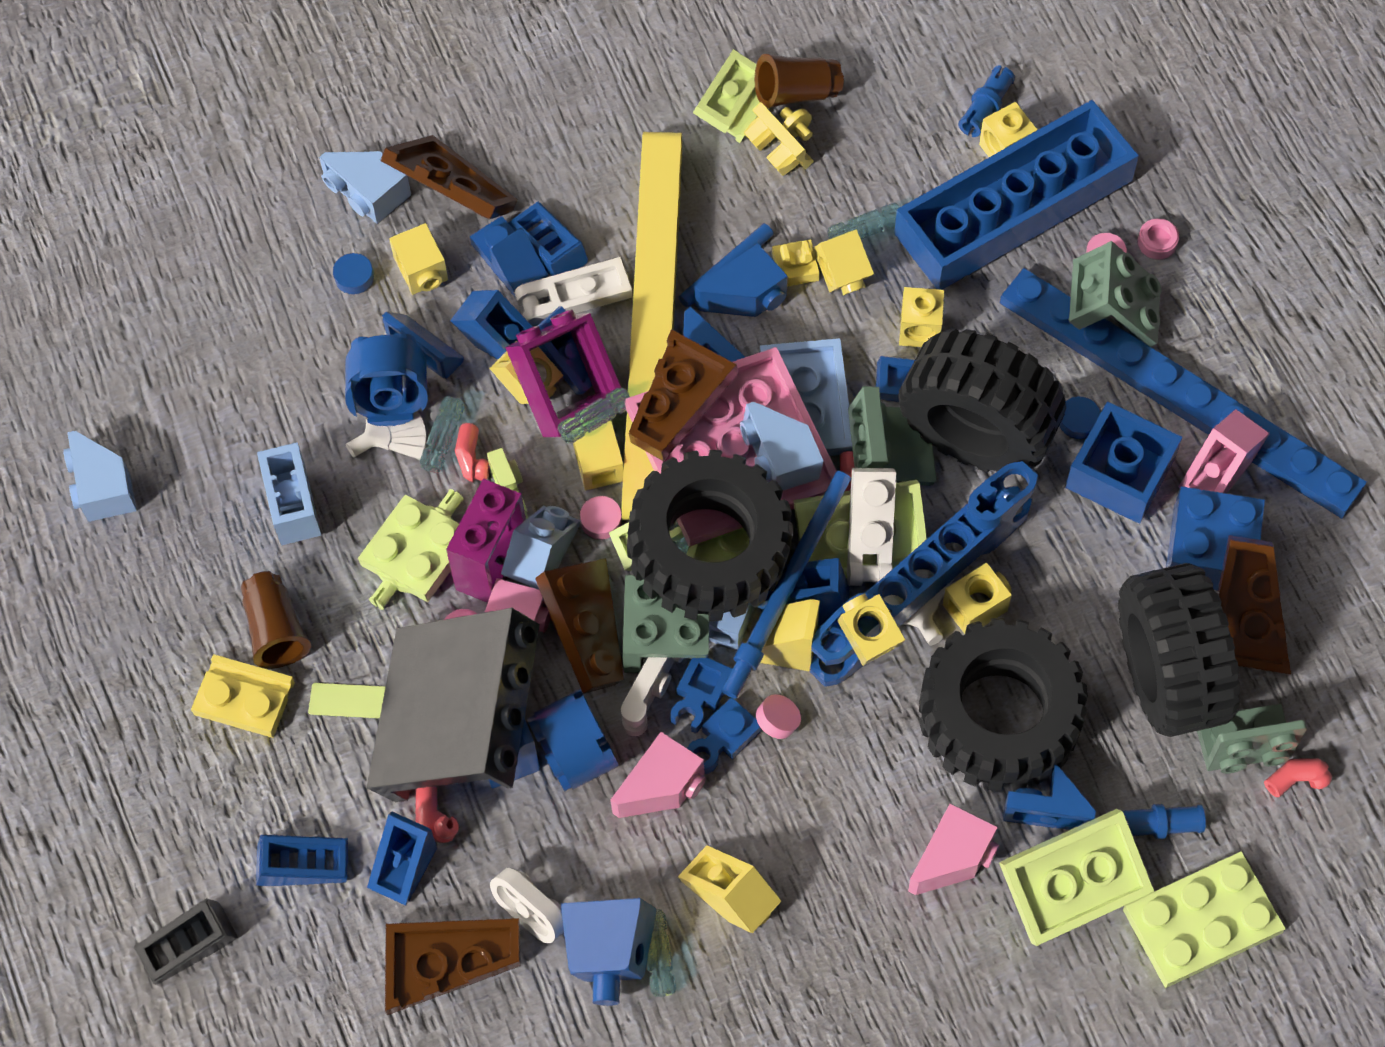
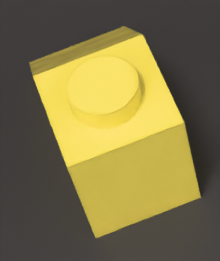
[760,599,820,671]
[678,845,781,933]

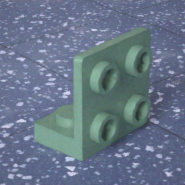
[1069,241,1162,347]
[848,386,936,486]
[623,575,709,673]
[1197,704,1307,774]

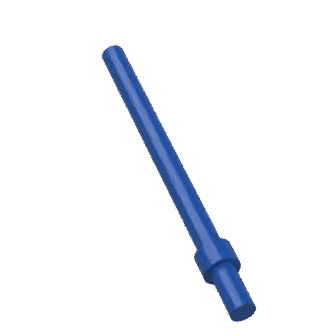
[721,471,851,699]

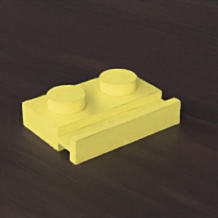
[191,654,295,738]

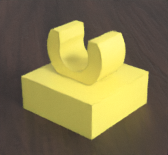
[772,239,819,286]

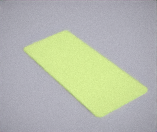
[308,683,385,718]

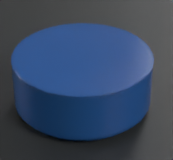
[333,253,374,294]
[1060,396,1100,439]

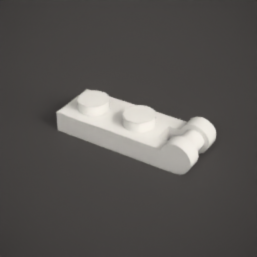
[514,257,632,327]
[847,468,896,586]
[621,657,684,736]

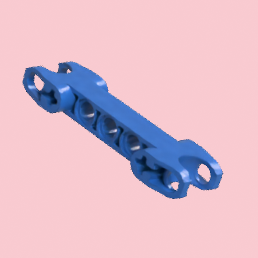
[810,461,1038,687]

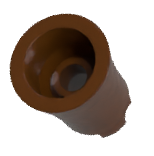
[754,54,844,109]
[241,571,311,669]

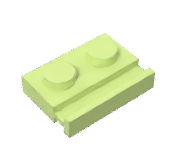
[693,49,760,143]

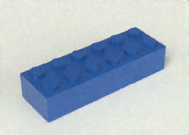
[894,100,1139,290]

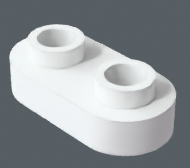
[490,868,564,943]

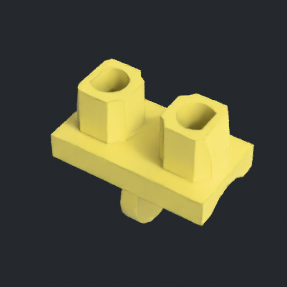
[744,102,814,176]

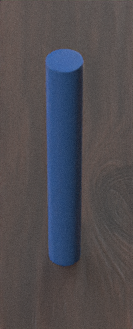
[678,223,774,308]

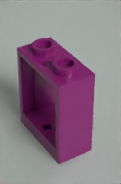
[505,309,626,437]
[446,478,526,603]

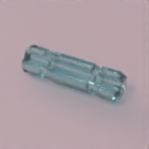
[828,203,900,239]
[558,388,630,443]
[420,396,464,473]
[647,909,676,997]

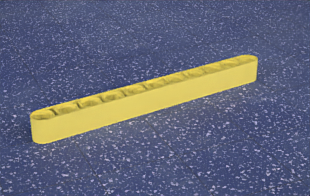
[622,132,682,520]

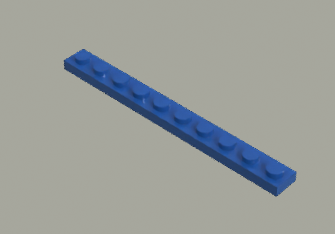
[1000,268,1367,519]

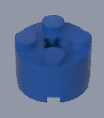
[345,333,428,426]
[527,689,619,791]

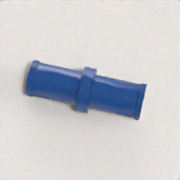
[958,65,1015,137]
[1123,804,1206,839]

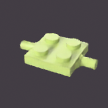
[358,489,464,610]

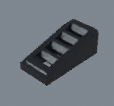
[134,898,238,985]

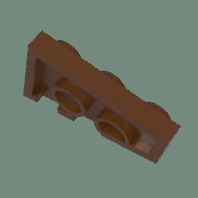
[380,135,518,220]
[628,329,738,461]
[1218,535,1291,675]
[535,558,624,694]
[385,918,521,1015]

